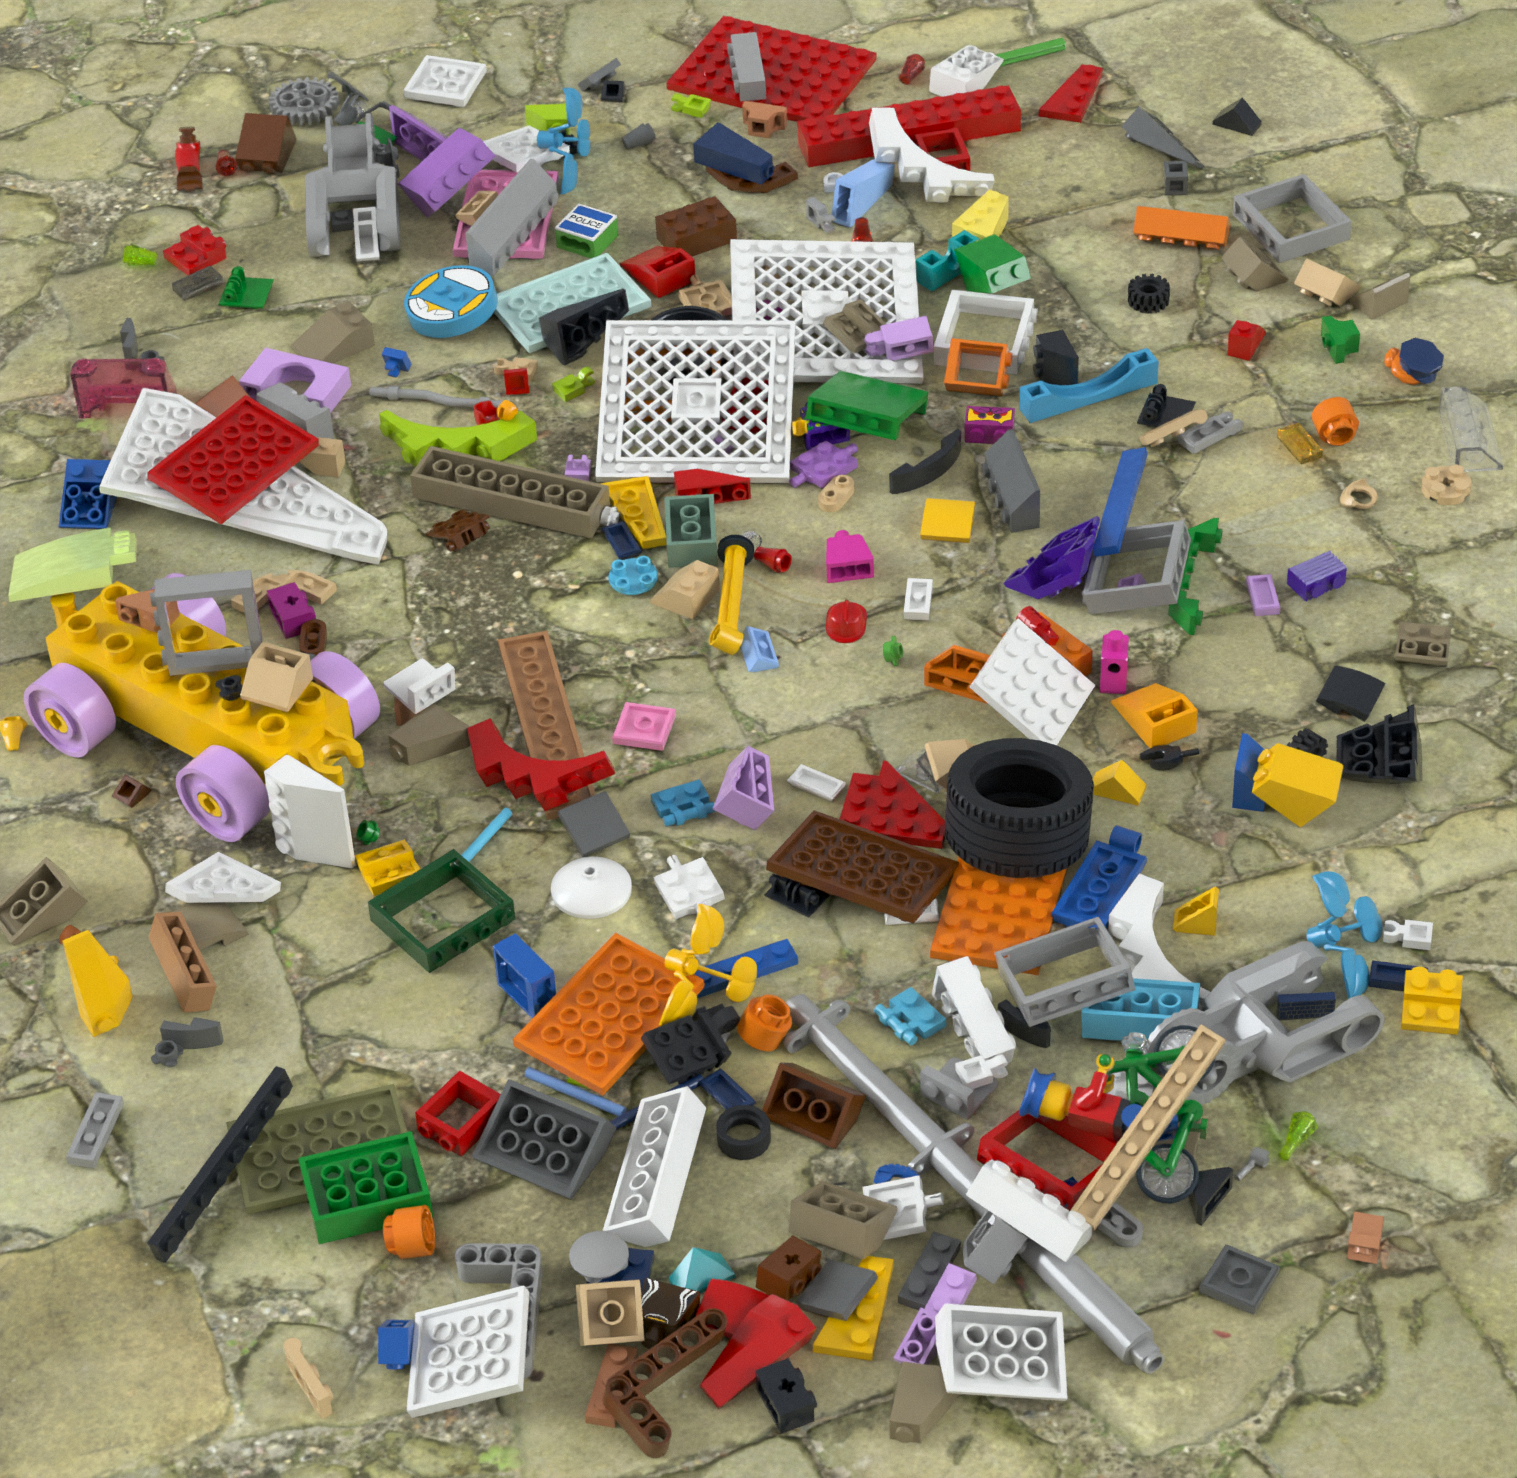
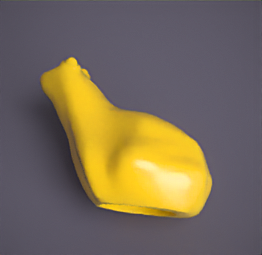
[0,716,27,751]

